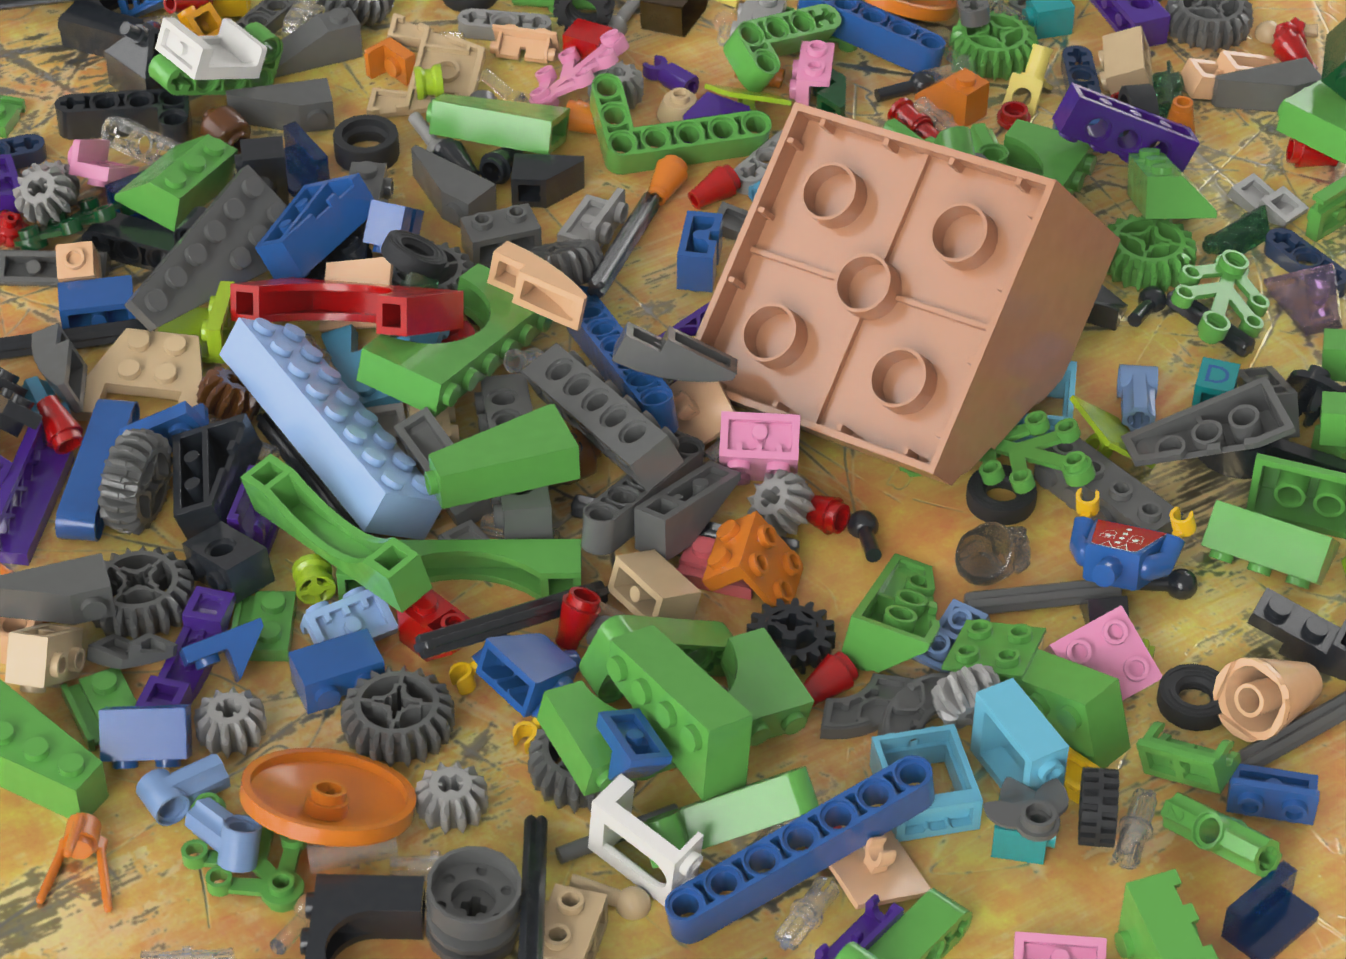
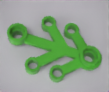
[1171,250,1270,344]
[979,410,1096,494]
[181,792,307,912]

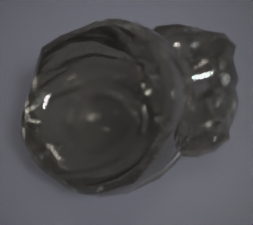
[955,522,1031,586]

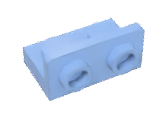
[300,586,398,644]

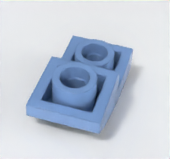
[912,598,990,673]

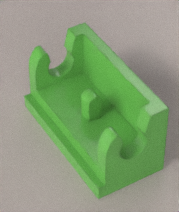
[1136,721,1242,794]

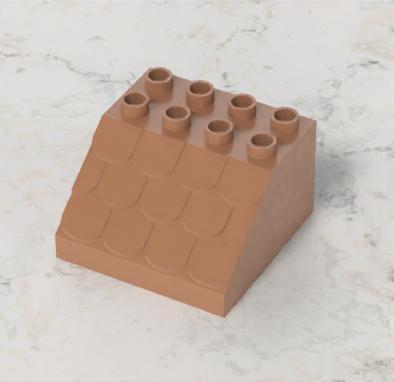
[695,102,1121,486]

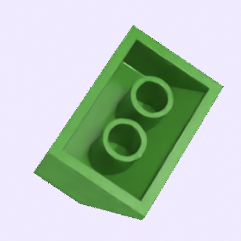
[114,134,238,232]
[1127,148,1217,219]
[1246,453,1346,539]
[1201,500,1340,589]

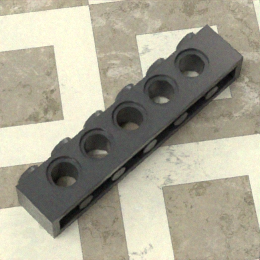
[521,343,684,492]
[474,373,553,539]

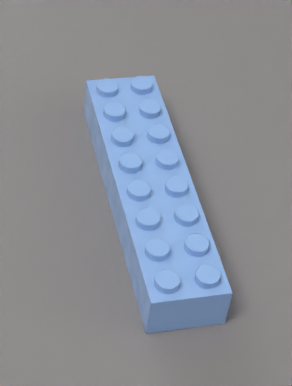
[219,317,442,540]

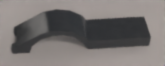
[1197,438,1346,479]

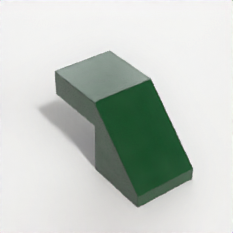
[812,68,846,117]

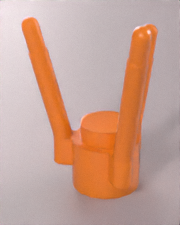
[36,813,113,913]

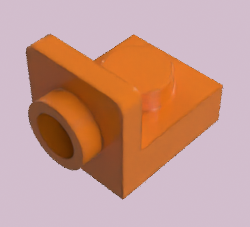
[364,37,416,86]

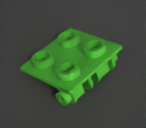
[941,619,1046,679]

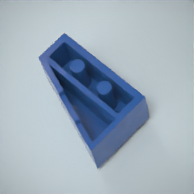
[254,173,375,279]

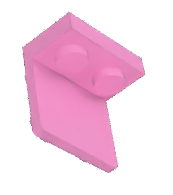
[719,411,800,485]
[1043,605,1162,701]

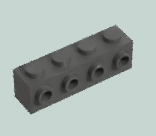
[1033,438,1183,534]

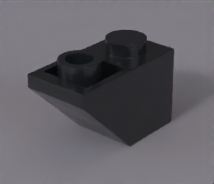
[511,153,585,208]

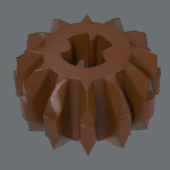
[196,366,261,422]

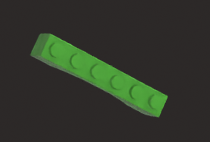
[240,454,433,613]
[336,539,582,600]

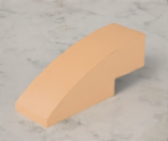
[1178,50,1280,100]
[487,241,588,331]

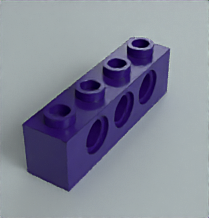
[1090,0,1171,47]
[1052,82,1200,172]

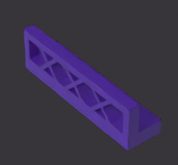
[0,422,75,566]

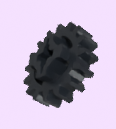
[746,598,836,675]

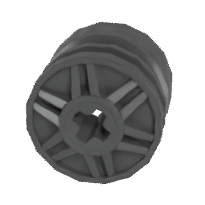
[426,846,522,959]

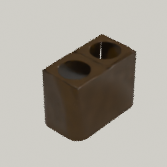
[640,0,708,37]

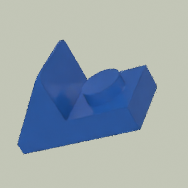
[179,618,264,683]
[596,708,672,781]

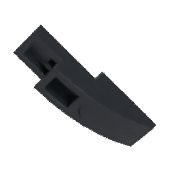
[0,367,43,437]
[1247,587,1346,681]

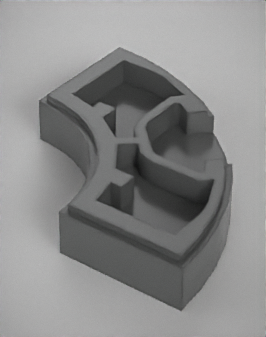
[877,672,950,741]
[820,673,914,739]

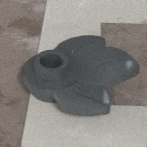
[983,777,1069,842]

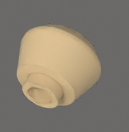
[657,88,698,123]

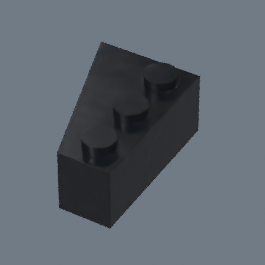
[172,413,263,540]

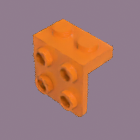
[702,511,803,608]

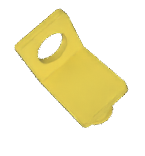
[1002,44,1053,118]

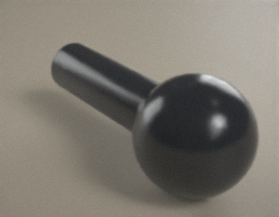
[874,71,935,102]
[1127,286,1167,327]
[847,510,882,562]
[1125,568,1198,600]

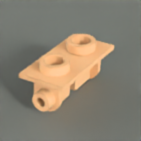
[490,24,561,64]

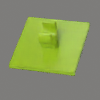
[704,83,792,110]
[1069,395,1156,469]

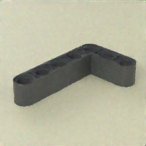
[581,430,705,556]

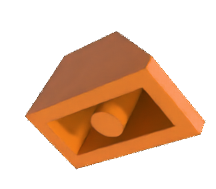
[915,68,990,127]

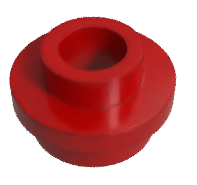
[997,101,1031,130]

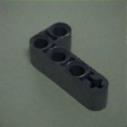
[54,88,192,152]
[82,206,207,271]

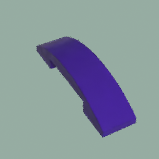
[135,586,236,706]

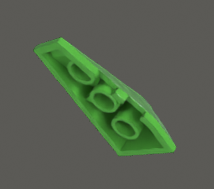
[842,553,940,673]

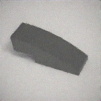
[612,321,738,382]
[31,323,88,414]
[393,407,493,526]

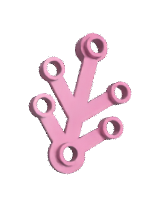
[527,29,629,106]

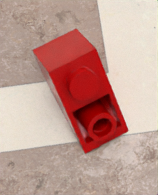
[397,589,471,662]

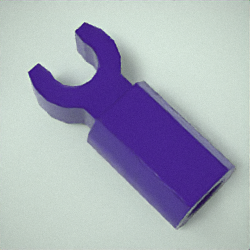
[643,55,699,94]

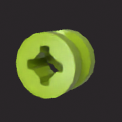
[414,64,444,100]
[292,554,336,605]

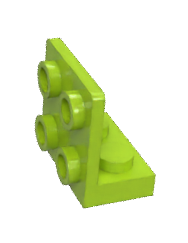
[158,281,237,364]

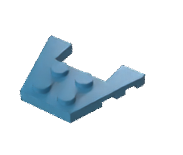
[321,324,450,408]

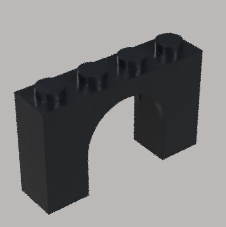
[58,0,144,57]
[300,874,426,959]

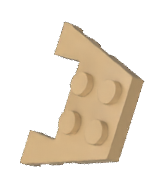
[366,13,486,118]
[69,328,204,422]

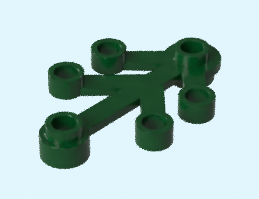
[13,195,138,250]

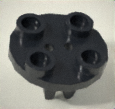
[1286,365,1346,428]

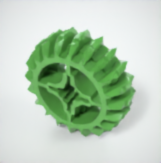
[949,10,1039,81]
[1107,214,1197,292]

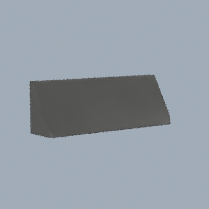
[0,250,111,287]

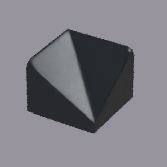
[1086,285,1128,331]

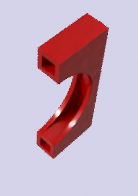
[230,277,464,336]

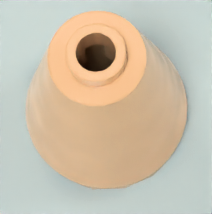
[1213,657,1323,742]

